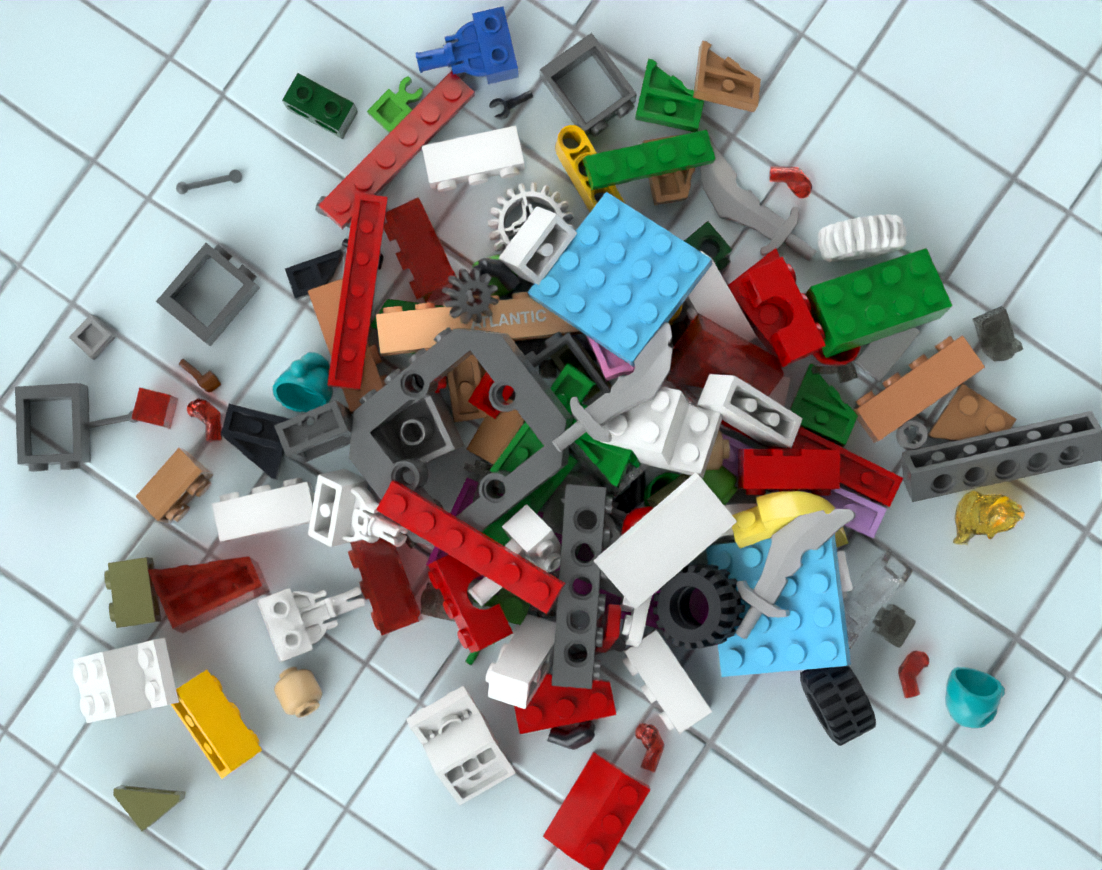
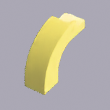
[732,491,848,549]

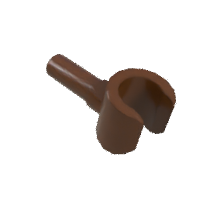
[179,359,221,393]

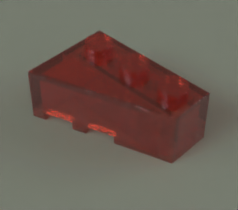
[384,197,457,303]
[665,313,784,397]
[348,537,423,635]
[147,556,270,634]

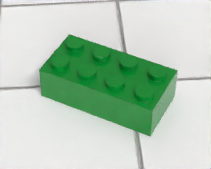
[805,248,953,358]

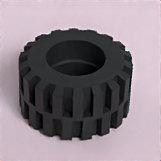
[653,564,745,649]
[800,665,876,746]

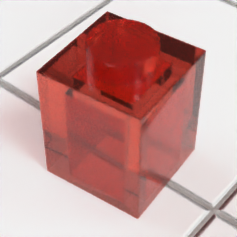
[131,387,178,429]

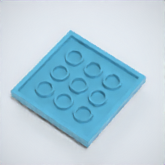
[527,192,713,367]
[706,534,851,677]

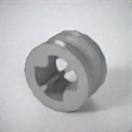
[896,420,928,450]

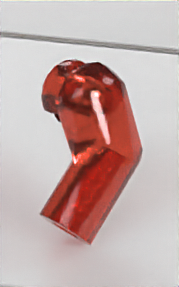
[769,166,812,199]
[187,398,222,442]
[898,650,930,698]
[635,723,665,773]

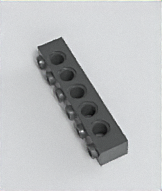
[902,411,1102,502]
[552,484,613,689]

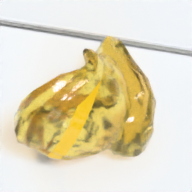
[953,490,1026,545]

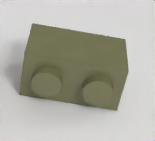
[104,557,162,628]

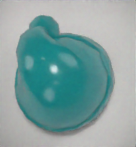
[272,352,333,412]
[945,667,1005,729]

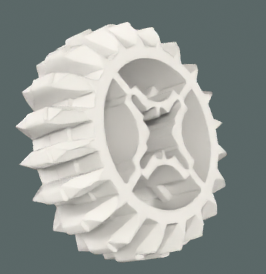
[488,182,575,251]
[818,214,907,262]

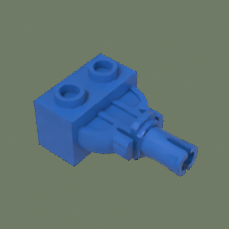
[415,6,519,85]

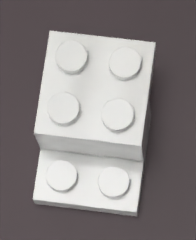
[600,377,723,478]
[73,637,179,723]
[406,686,516,806]

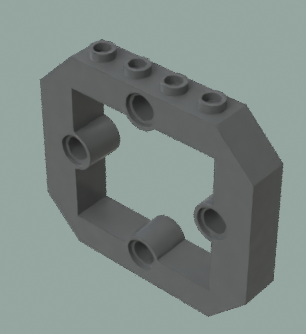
[349,327,573,545]

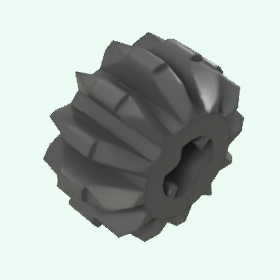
[442,268,499,324]

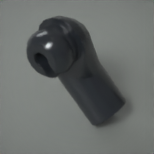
[473,258,521,291]
[614,469,646,513]
[547,720,596,750]

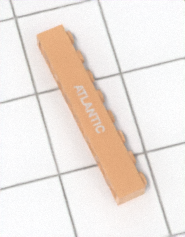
[376,292,583,356]

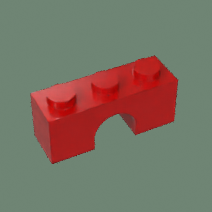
[741,256,826,368]
[428,554,513,653]

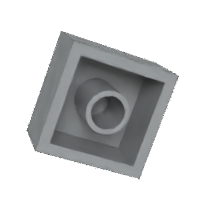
[380,393,465,473]

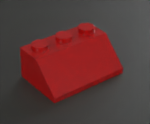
[543,752,651,870]

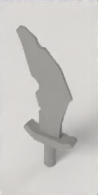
[700,136,817,261]
[552,322,673,452]
[735,509,855,639]

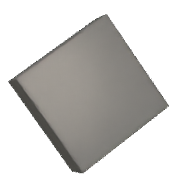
[69,314,116,360]

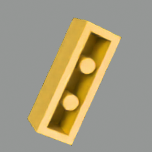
[171,669,262,779]

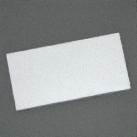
[593,472,737,609]

